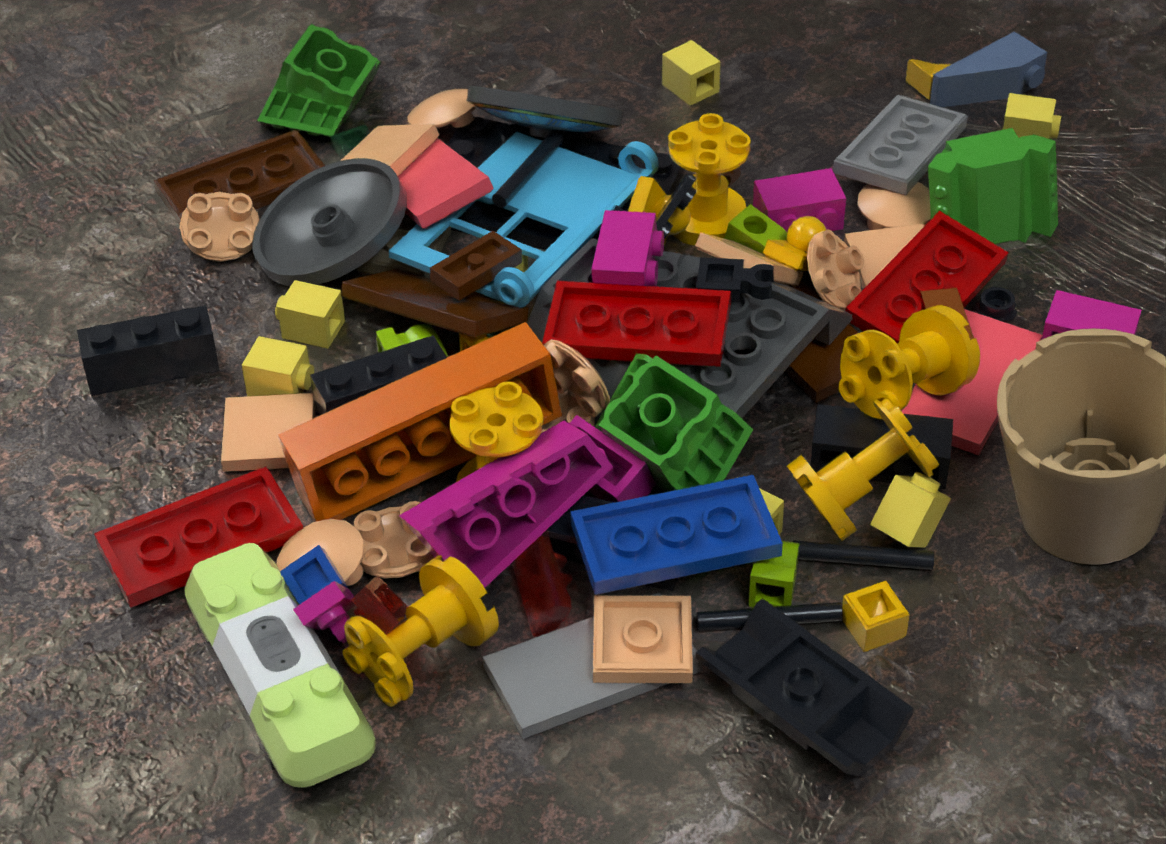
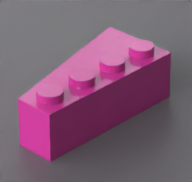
[399,420,613,588]

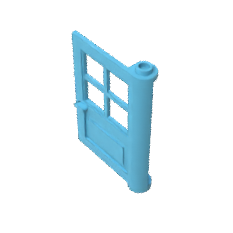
[389,132,659,307]

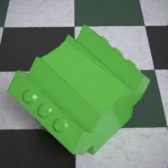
[257,24,382,138]
[928,128,1058,244]
[595,354,753,492]

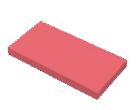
[398,138,494,229]
[901,309,1043,455]

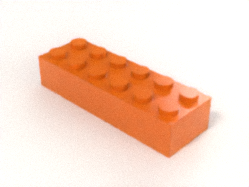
[278,322,562,522]

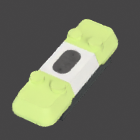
[184,543,376,788]

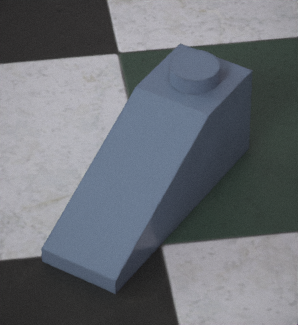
[930,31,1047,108]

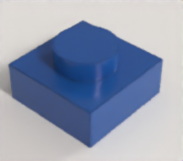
[280,545,348,605]

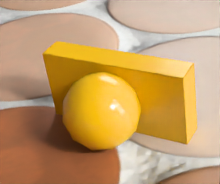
[628,176,691,246]
[763,216,826,271]

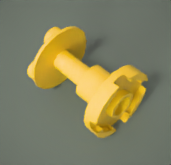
[668,113,751,246]
[839,305,980,419]
[449,382,544,482]
[786,398,939,541]
[342,555,499,707]

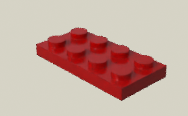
[845,211,1009,344]
[542,281,731,367]
[94,466,304,608]

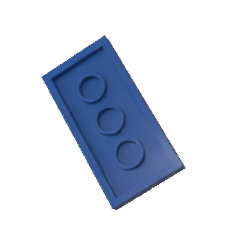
[570,475,783,595]

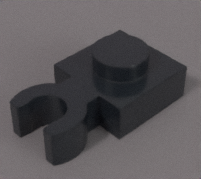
[696,257,774,302]

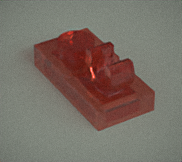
[513,535,573,637]
[351,575,408,635]

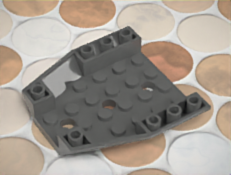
[527,238,852,426]

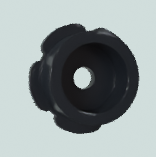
[975,287,1017,323]

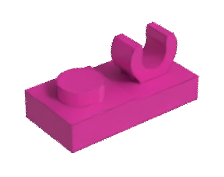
[293,581,359,643]

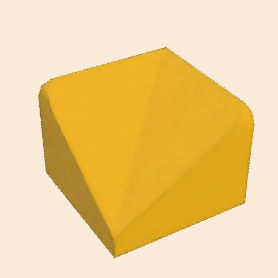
[906,59,952,100]
[842,580,910,652]

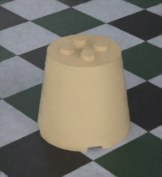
[997,329,1166,565]

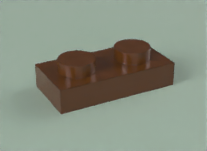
[430,231,522,300]

